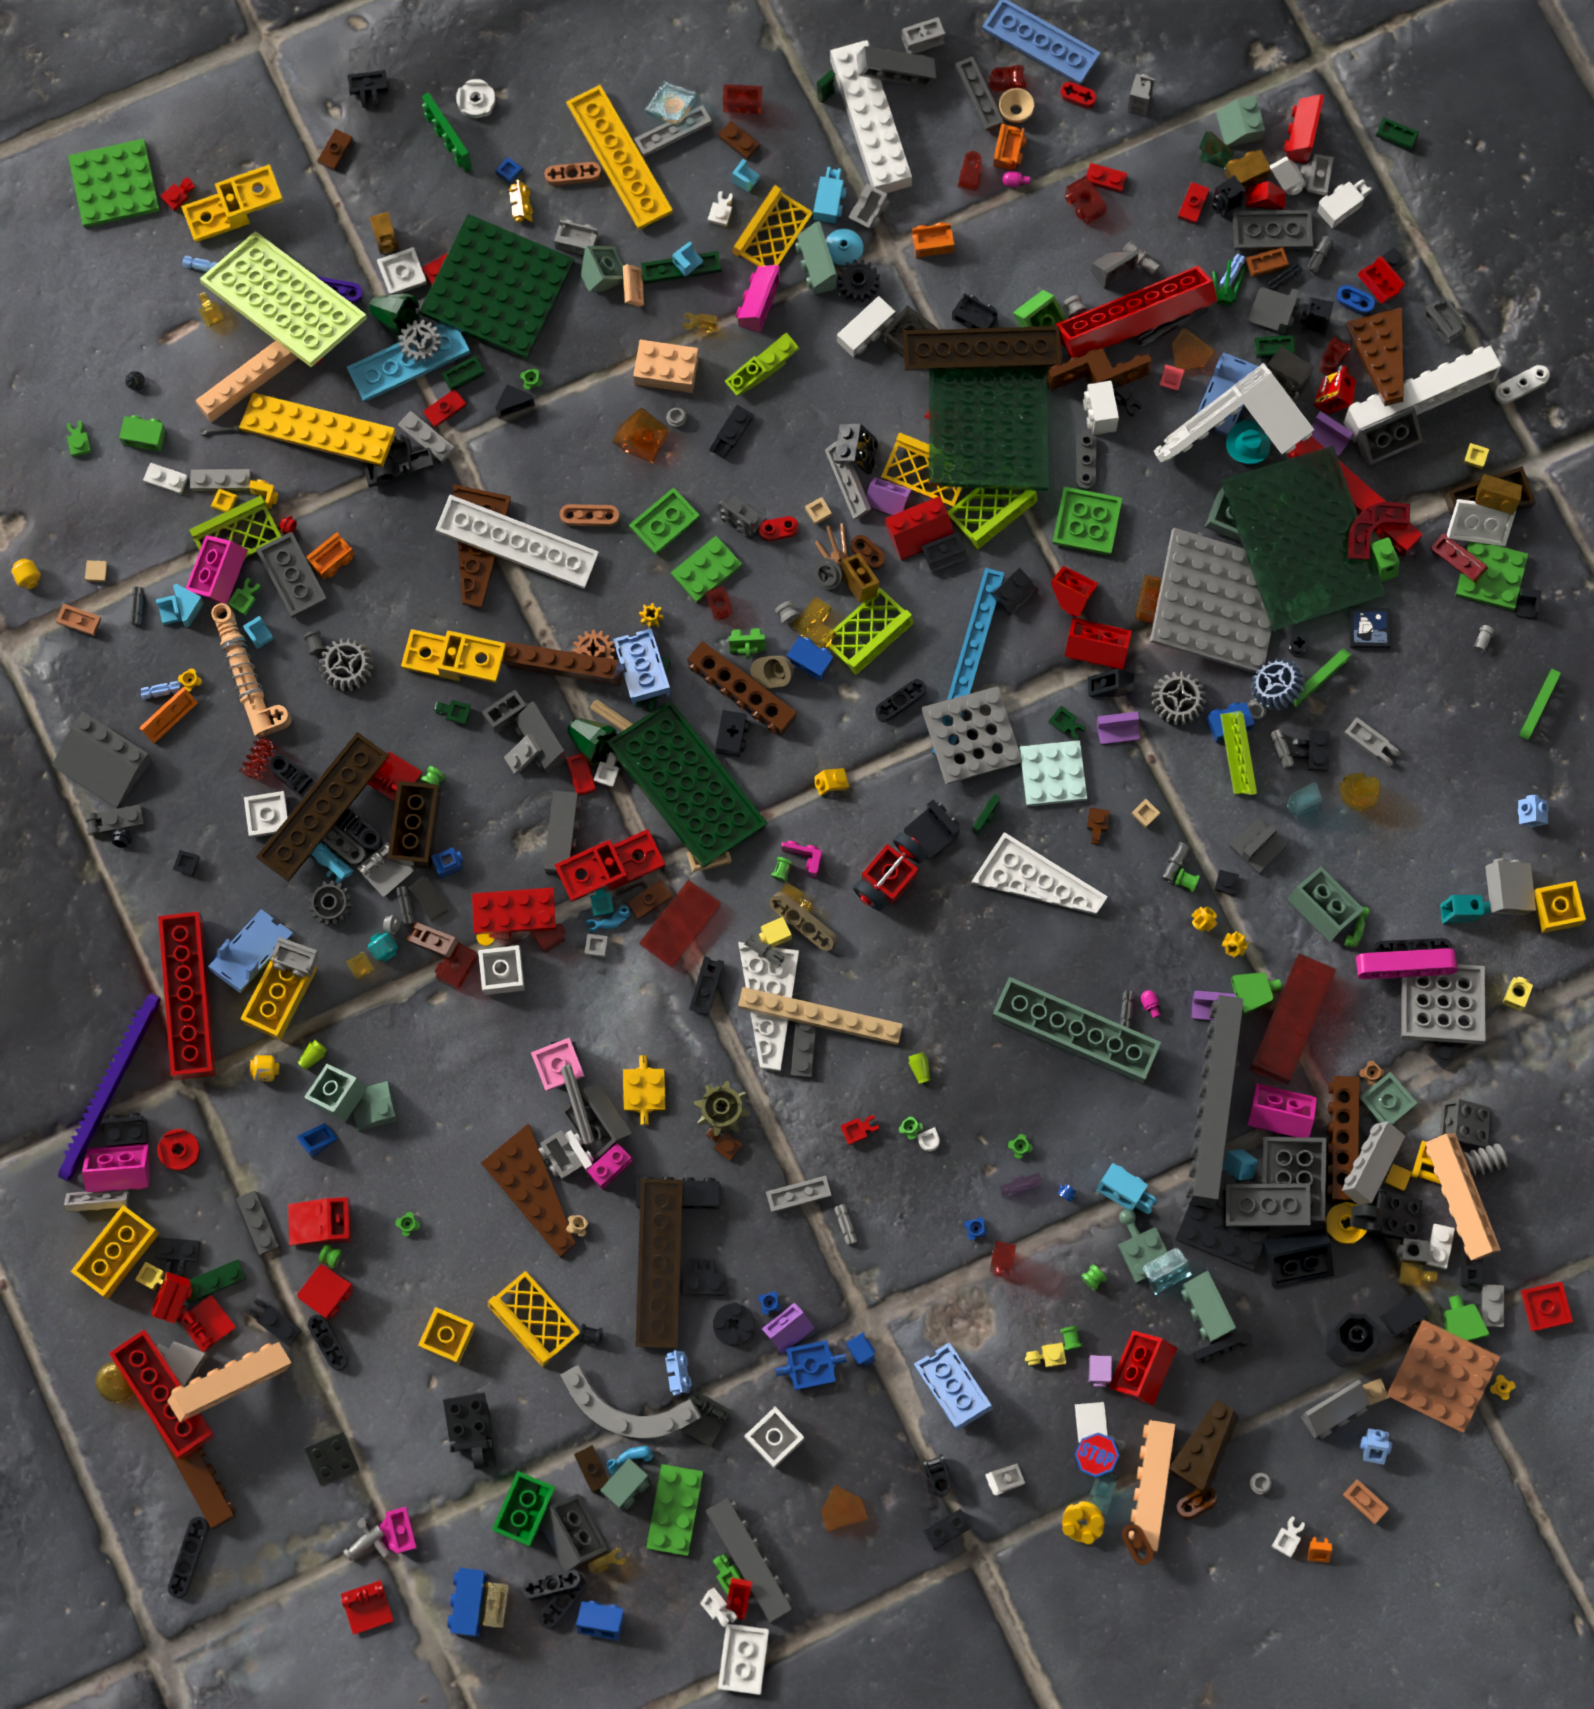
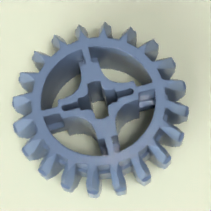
[1251,658,1306,711]

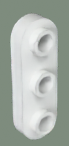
[1495,365,1550,404]

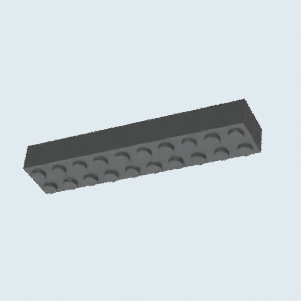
[1186,995,1244,1208]

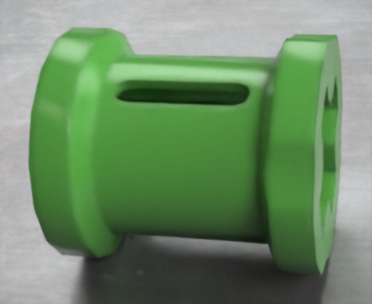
[771,857,794,883]
[1174,868,1200,893]
[1060,1326,1083,1351]

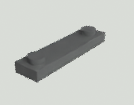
[955,57,1004,132]

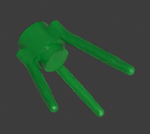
[1212,259,1246,305]

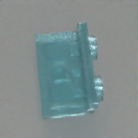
[1142,1248,1191,1295]

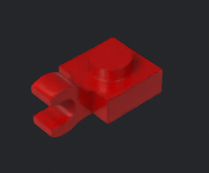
[160,177,195,212]

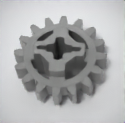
[398,320,441,363]

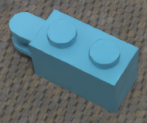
[813,167,846,223]
[1096,1163,1158,1214]

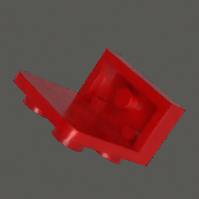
[297,1264,354,1321]

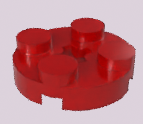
[157,1129,200,1171]

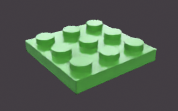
[1052,487,1122,556]
[1455,541,1528,611]

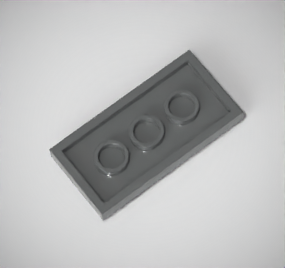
[1232,210,1313,251]
[256,532,328,618]
[1226,1183,1311,1227]

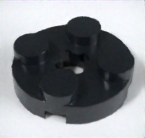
[713,1303,755,1346]

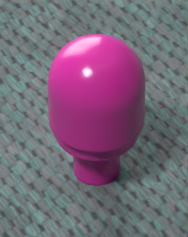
[1003,172,1030,188]
[1141,990,1161,1019]

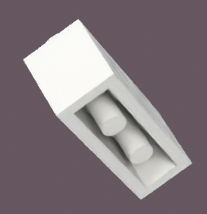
[837,296,895,358]

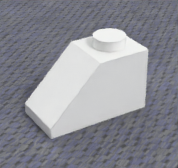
[1270,156,1307,195]

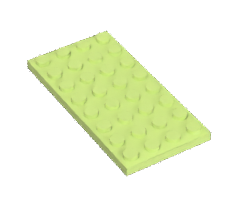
[200,231,367,367]

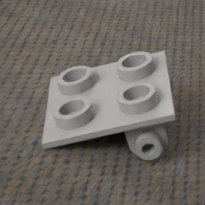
[357,842,414,897]

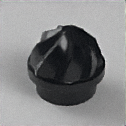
[125,371,145,390]
[111,828,132,848]

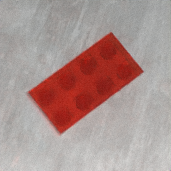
[639,880,721,968]

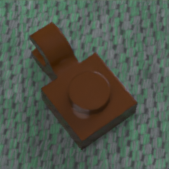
[1087,808,1110,844]
[706,1127,743,1162]

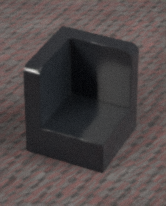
[1516,588,1542,619]

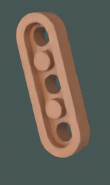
[560,504,619,526]

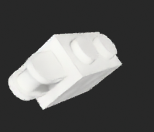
[1317,179,1372,228]

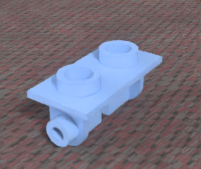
[665,1351,692,1396]

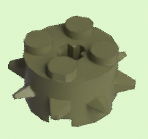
[694,1081,750,1136]

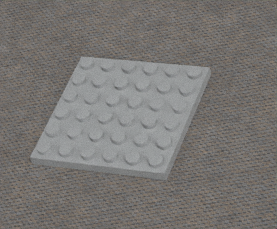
[1150,528,1285,673]

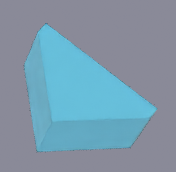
[173,584,204,627]

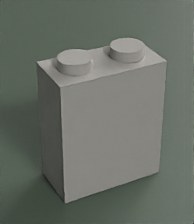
[1485,858,1536,915]

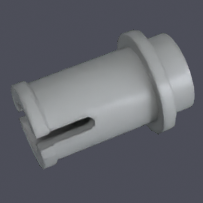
[1473,625,1494,652]

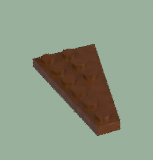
[1346,307,1404,407]
[453,484,511,609]
[481,1123,576,1258]

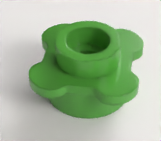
[520,369,542,390]
[899,1117,923,1140]
[1008,1134,1033,1159]
[395,1212,420,1237]

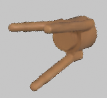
[815,523,848,568]

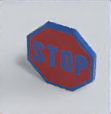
[1075,1432,1120,1478]

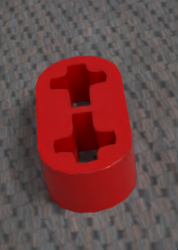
[1060,82,1096,109]

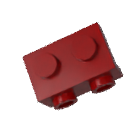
[1357,256,1405,304]

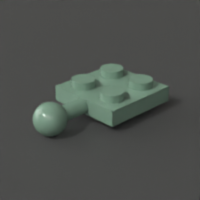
[1117,1209,1174,1283]

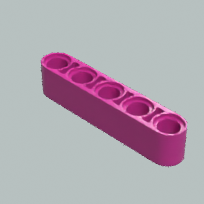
[1355,948,1458,980]

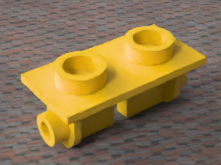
[509,180,533,223]

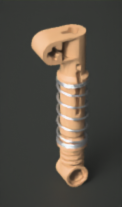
[211,603,292,737]

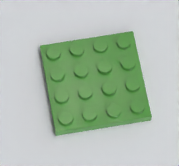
[68,138,160,228]

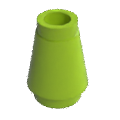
[297,1040,327,1070]
[908,1052,931,1084]

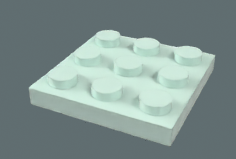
[1019,740,1087,807]

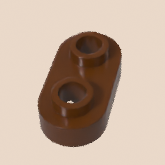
[851,535,885,570]
[1177,1487,1217,1520]
[1122,1524,1154,1565]

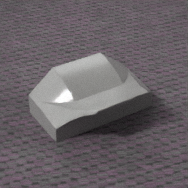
[1301,154,1334,196]

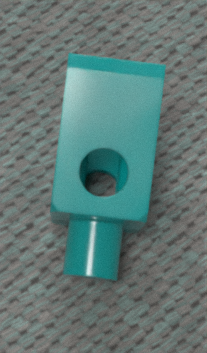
[1440,895,1491,924]

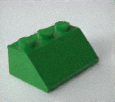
[492,1471,556,1547]

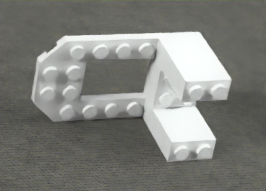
[1154,363,1314,462]

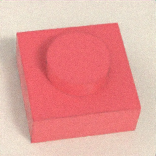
[1160,365,1185,390]

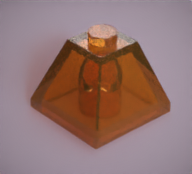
[612,408,669,463]

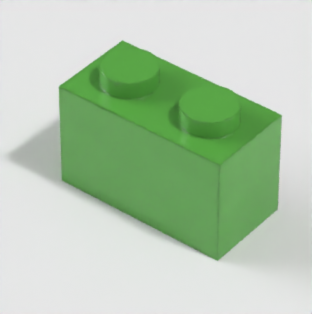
[119,415,166,452]

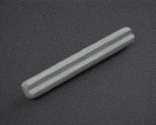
[561,1064,594,1144]

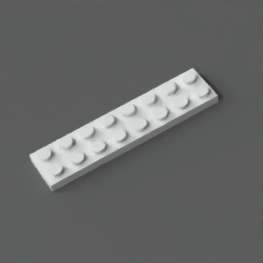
[435,495,599,589]

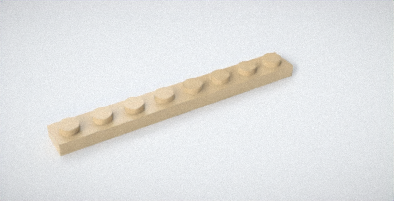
[738,987,902,1045]

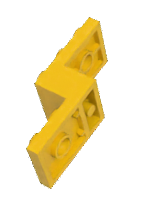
[181,164,283,243]
[401,629,506,683]

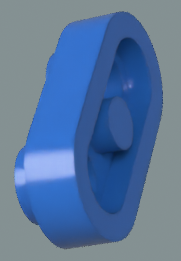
[1336,285,1375,315]

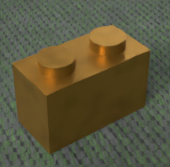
[1224,149,1271,188]
[369,212,398,253]
[1475,474,1522,515]
[840,553,880,603]

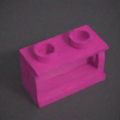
[587,1143,633,1190]

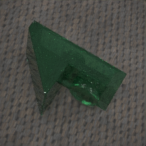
[1199,131,1234,169]

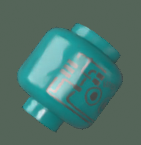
[367,931,398,963]

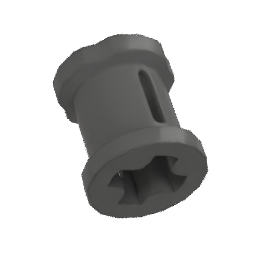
[303,630,326,656]

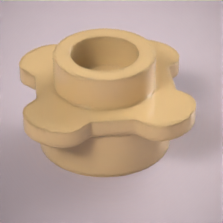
[566,1215,588,1237]

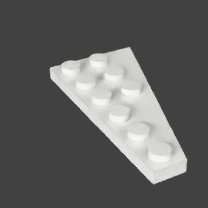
[971,832,1107,915]
[738,942,799,1071]

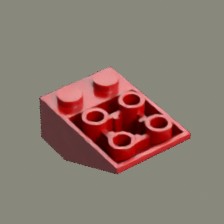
[288,1197,352,1246]

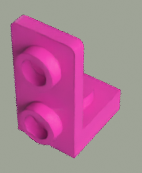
[781,841,822,879]

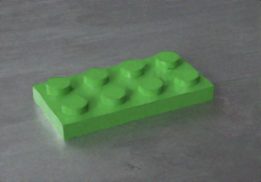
[646,1464,703,1556]

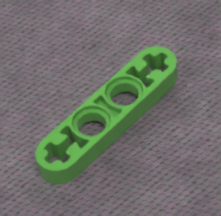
[1293,648,1352,707]
[1519,669,1561,740]

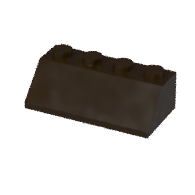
[387,781,441,869]

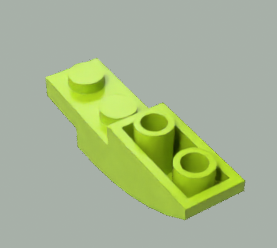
[725,332,800,396]

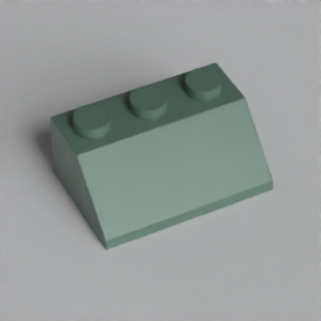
[795,221,837,295]
[1287,867,1364,942]
[1181,1271,1236,1344]

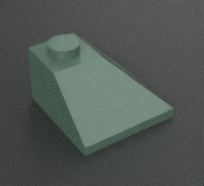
[581,246,624,292]
[353,1081,398,1131]

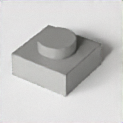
[585,934,608,958]

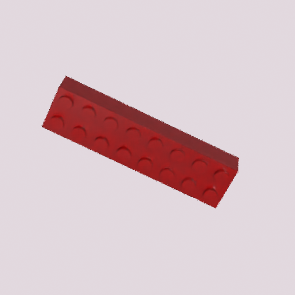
[1055,266,1218,358]
[158,911,216,1080]

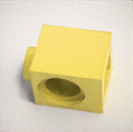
[759,917,792,947]
[1502,977,1533,1011]

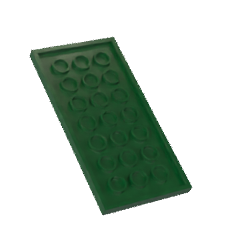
[606,700,768,868]

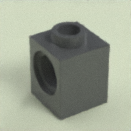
[1397,1238,1429,1265]

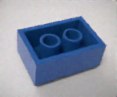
[447,1568,488,1638]

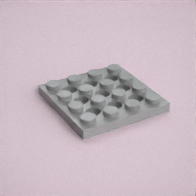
[922,686,1022,784]
[1401,964,1485,1044]

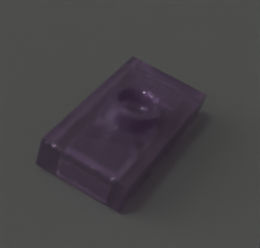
[999,1173,1042,1197]

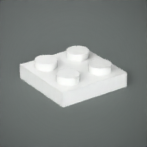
[377,247,427,295]
[244,791,288,838]

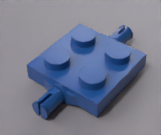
[775,1340,847,1391]

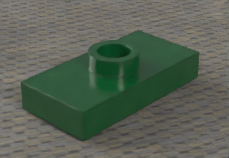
[817,70,836,103]
[1376,117,1419,151]
[1254,335,1296,358]
[441,356,485,391]
[972,794,1000,835]

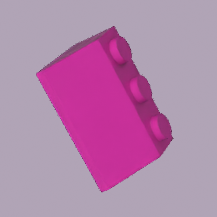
[736,265,780,333]
[186,535,248,605]
[1248,1083,1317,1138]
[82,1144,150,1193]

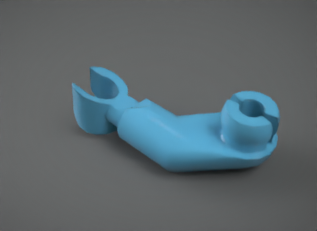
[586,905,630,933]
[607,1446,653,1475]

